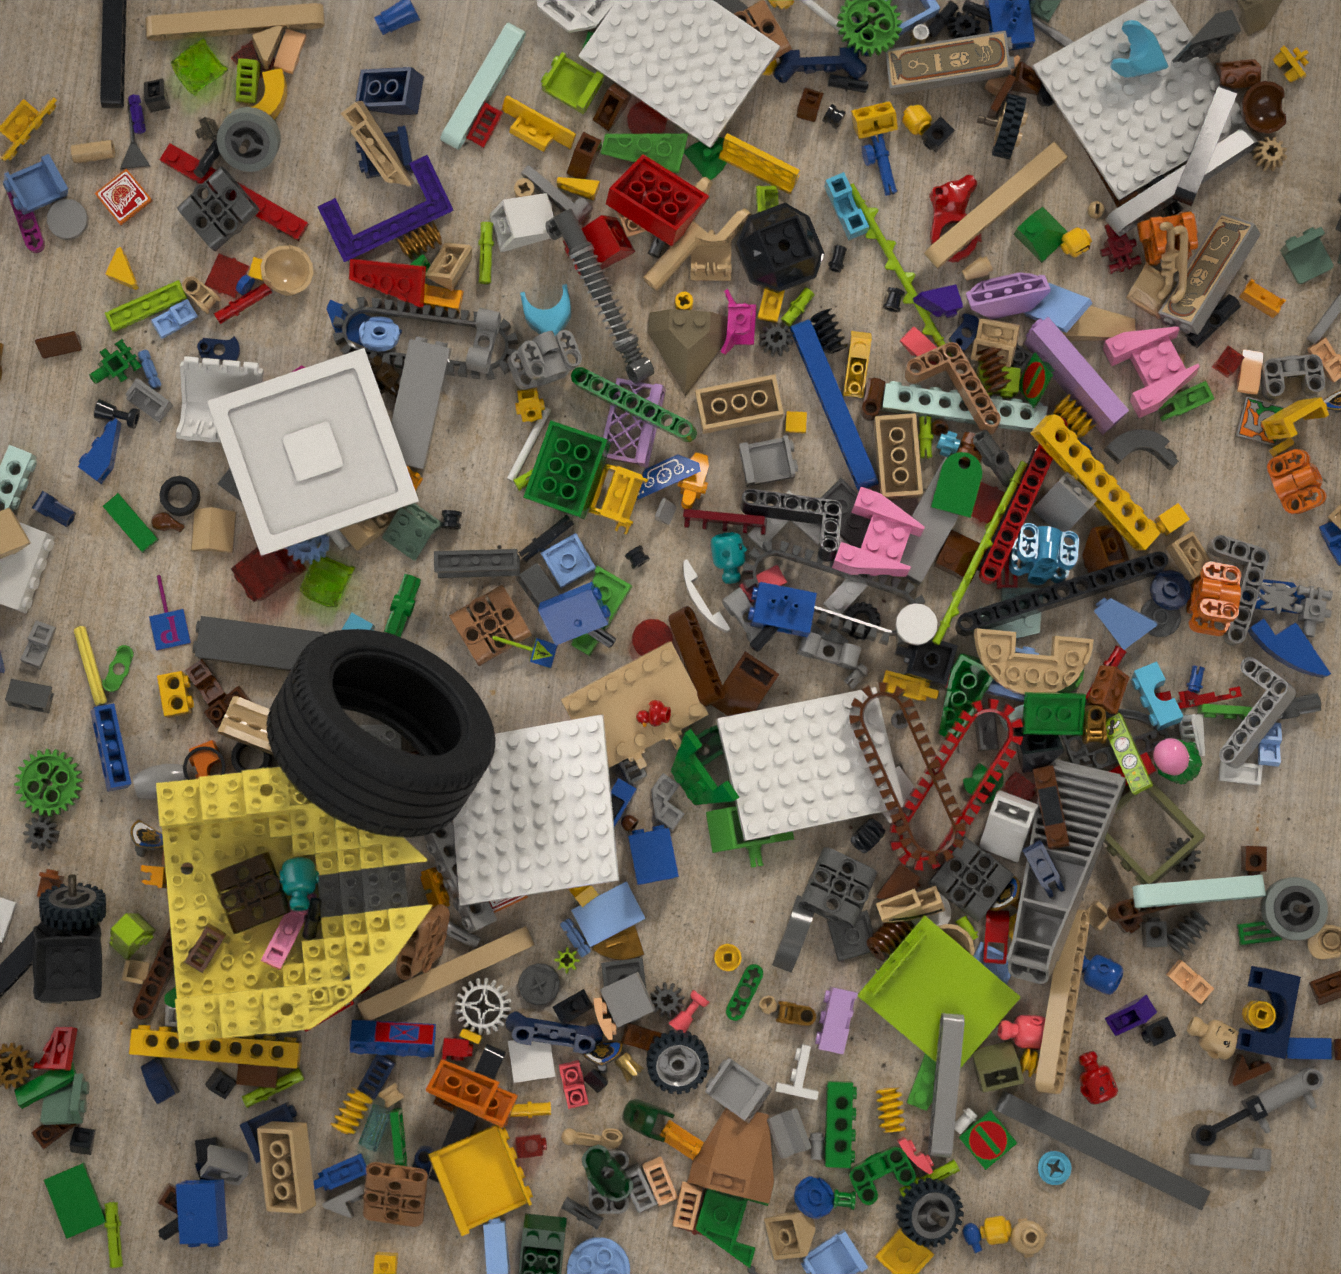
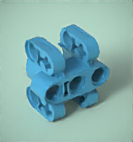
[1009,523,1079,585]

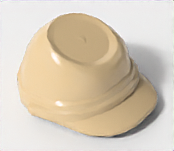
[1307,924,1341,960]

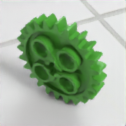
[836,0,902,57]
[14,749,84,816]

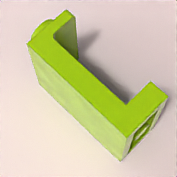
[541,52,604,115]

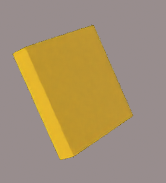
[875,1228,934,1274]

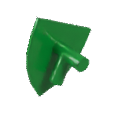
[684,137,727,180]

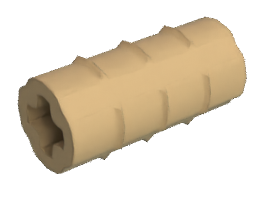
[71,140,115,163]

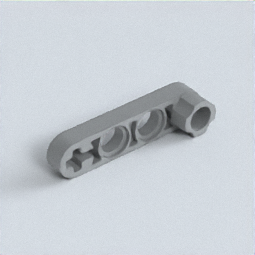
[521,165,593,224]
[1306,292,1341,344]
[1189,1148,1272,1171]

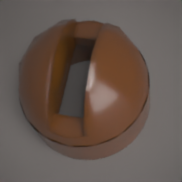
[932,418,949,436]
[621,815,639,833]

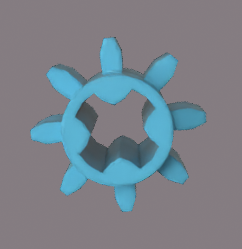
[936,431,961,457]

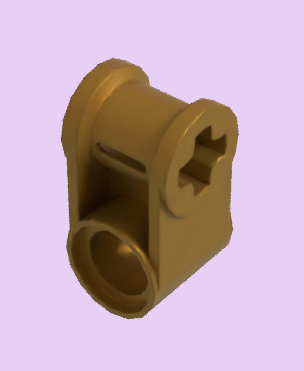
[1082,704,1107,744]
[775,1001,816,1026]

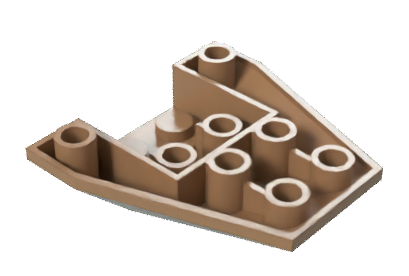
[688,1108,774,1203]

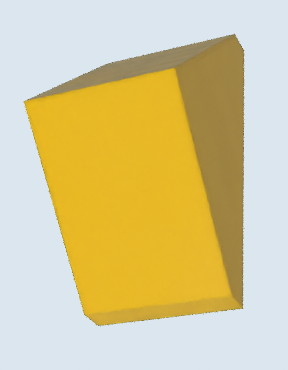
[105,247,139,290]

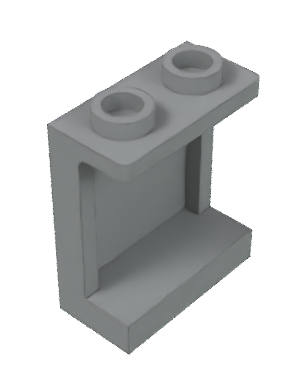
[739,435,798,487]
[1032,472,1098,532]
[705,1058,772,1124]

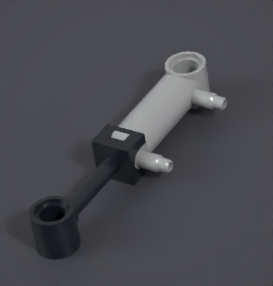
[1191,1068,1324,1146]

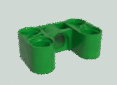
[848,1146,916,1205]

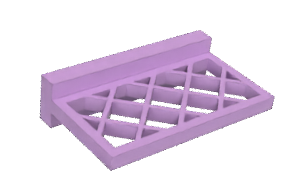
[603,378,666,468]

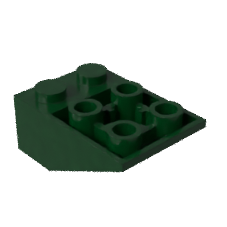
[519,1213,567,1274]

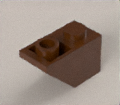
[566,132,602,179]

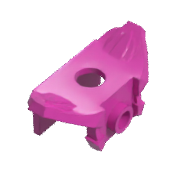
[721,289,756,355]

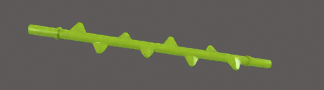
[850,183,953,357]
[932,461,1028,645]

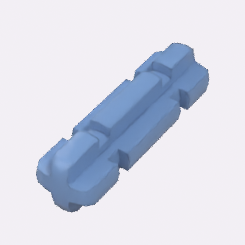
[138,350,161,389]
[560,918,591,957]

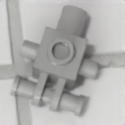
[1293,585,1333,637]

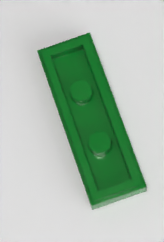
[103,493,159,553]
[14,1062,77,1109]

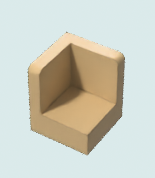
[1086,901,1110,931]
[122,959,151,984]

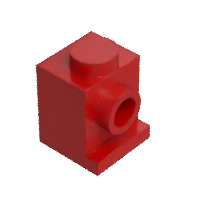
[442,1037,474,1061]

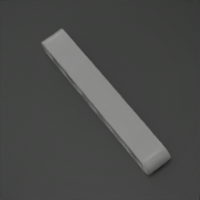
[928,1013,964,1158]

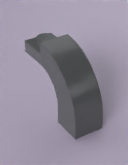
[1103,429,1179,470]
[772,895,814,973]

